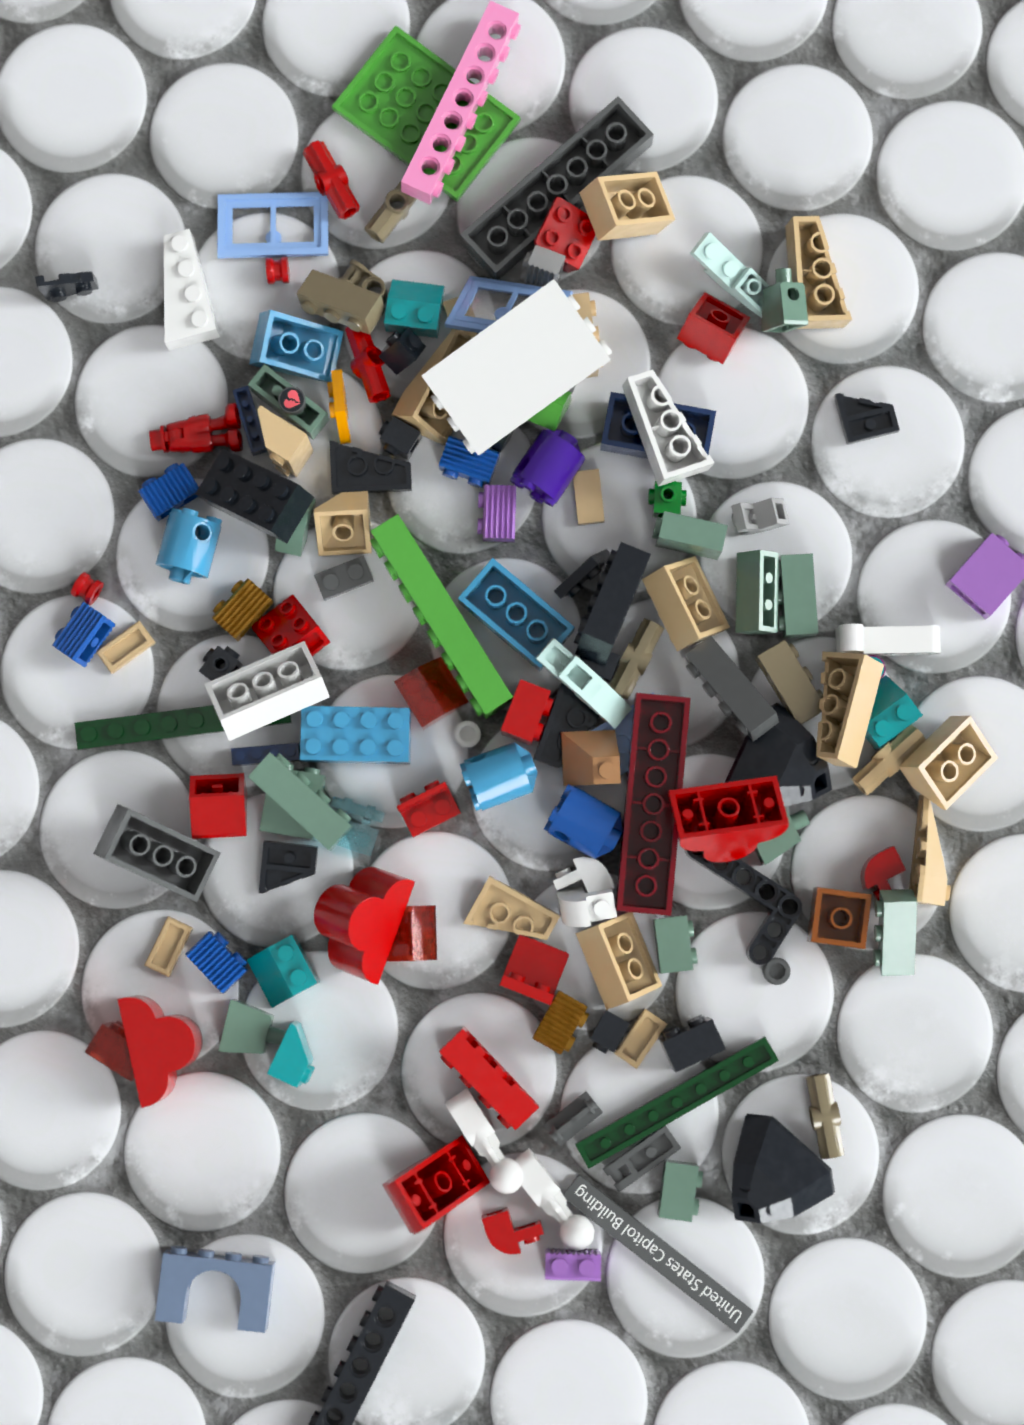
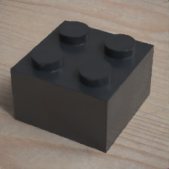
[659,1014,726,1072]

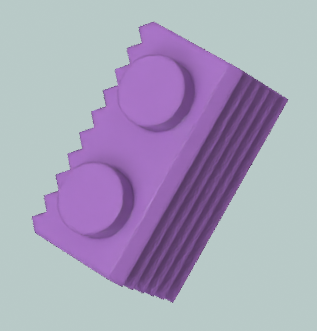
[477,485,516,542]
[545,1247,601,1281]

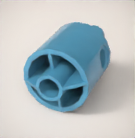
[156,508,222,585]
[460,742,538,811]

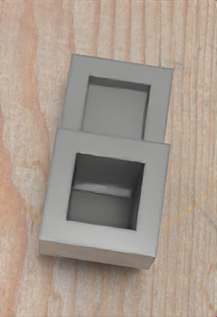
[731,498,789,535]

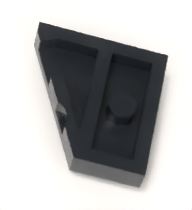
[35,271,99,302]
[554,549,610,599]
[259,840,318,894]

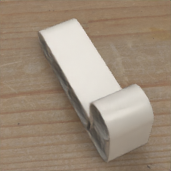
[835,624,941,656]

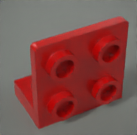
[534,197,596,273]
[251,595,330,656]
[396,780,461,838]
[499,935,569,1005]

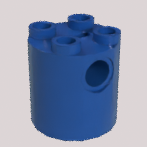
[544,784,623,859]

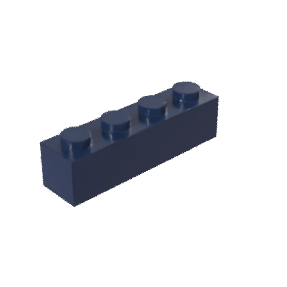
[232,386,268,456]
[231,743,301,766]

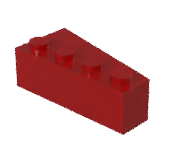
[439,1026,539,1131]

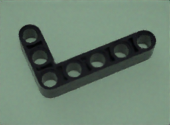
[684,849,802,965]

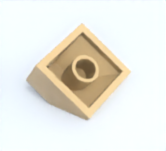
[314,491,372,556]

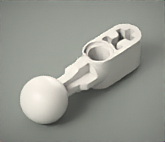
[445,1088,523,1194]
[515,1148,595,1251]

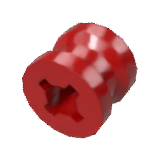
[266,256,290,285]
[71,572,104,605]

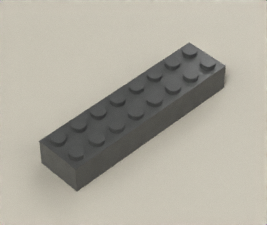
[460,96,654,280]

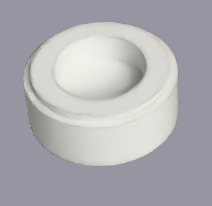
[454,721,481,748]

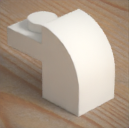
[552,857,616,893]
[556,886,617,927]

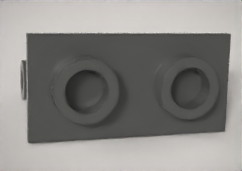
[544,1091,603,1147]

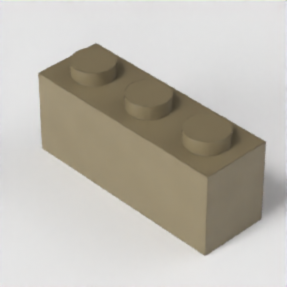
[297,269,385,335]
[755,640,823,725]

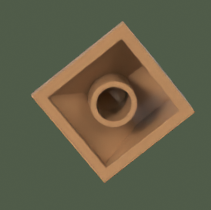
[561,730,621,786]

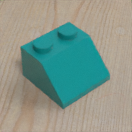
[384,279,445,338]
[865,675,923,750]
[247,934,320,1008]
[267,1021,315,1088]

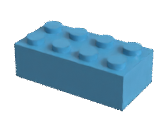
[458,558,575,671]
[300,706,411,764]

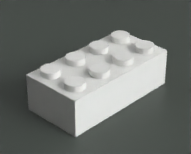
[204,641,329,741]

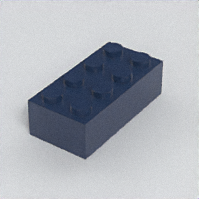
[600,392,716,459]

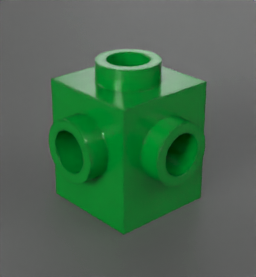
[648,481,687,518]

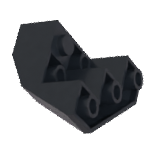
[725,703,832,806]
[731,1113,835,1223]

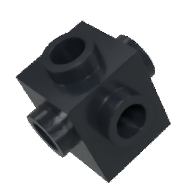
[199,646,243,681]

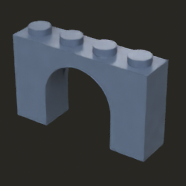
[155,1246,275,1333]

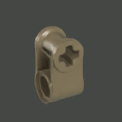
[338,259,388,304]

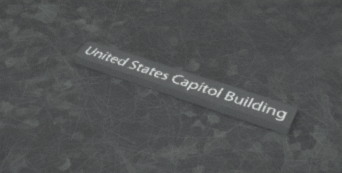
[563,1174,754,1333]

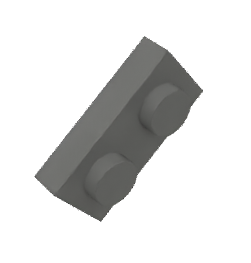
[314,555,374,601]

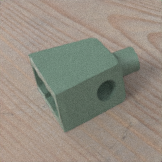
[761,268,808,333]
[755,807,810,865]
[218,999,287,1054]

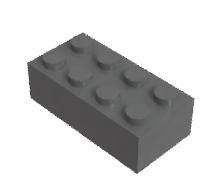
[93,804,221,902]

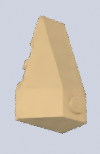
[392,329,472,445]
[909,794,951,906]

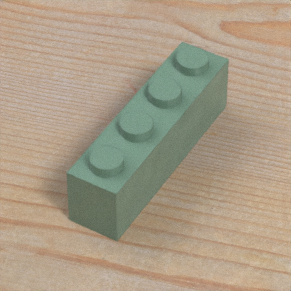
[248,753,353,851]

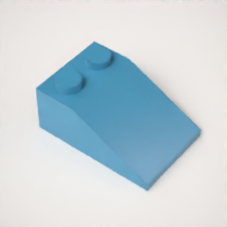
[249,310,344,382]

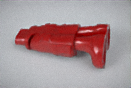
[149,403,243,453]

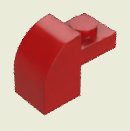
[860,846,906,901]
[481,1207,544,1254]

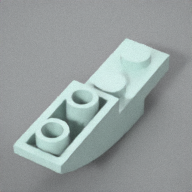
[690,232,769,318]
[535,638,632,729]

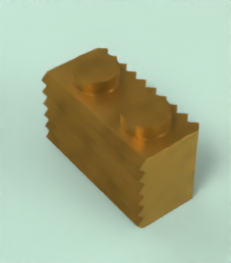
[212,578,274,641]
[532,990,589,1055]

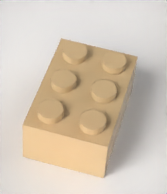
[579,172,676,241]

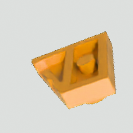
[327,369,351,444]

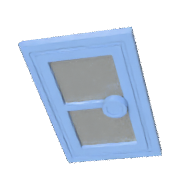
[445,276,573,333]

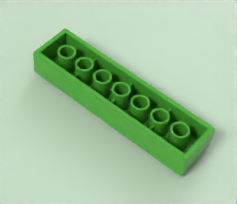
[369,514,513,719]

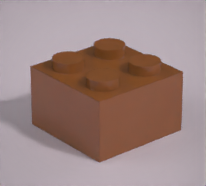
[807,887,872,949]

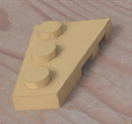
[463,876,561,940]

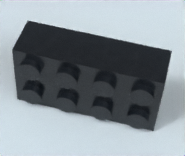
[195,448,314,543]
[574,542,651,666]

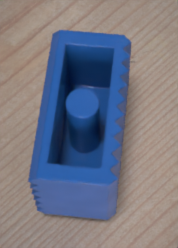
[439,436,500,488]
[138,463,199,522]
[52,601,115,667]
[185,931,249,994]

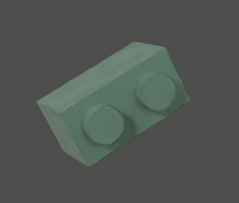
[653,915,697,974]
[657,1159,703,1222]

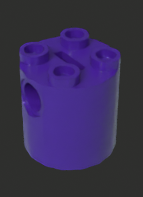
[510,429,586,507]

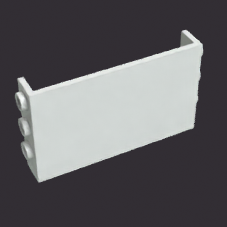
[421,279,612,456]

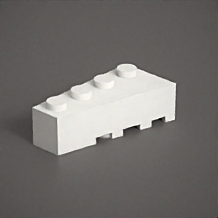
[164,229,220,351]
[622,370,715,487]

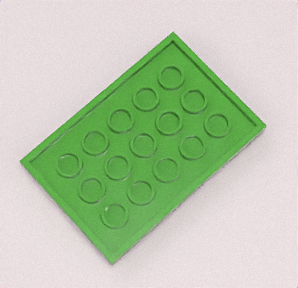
[332,25,521,202]

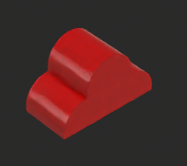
[668,776,789,862]
[314,867,415,985]
[117,995,203,1108]
[382,1135,491,1235]

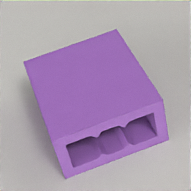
[945,533,1024,619]

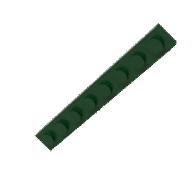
[75,705,292,750]
[575,1036,779,1169]

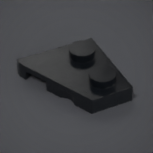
[834,393,900,445]

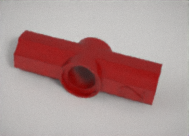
[303,140,360,220]
[345,327,391,403]

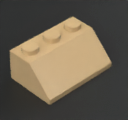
[257,405,314,477]
[642,556,730,651]
[899,716,998,810]
[576,912,662,1010]

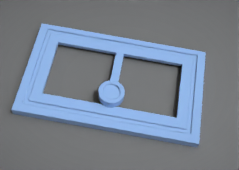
[217,192,329,259]

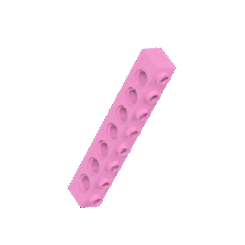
[401,0,521,205]

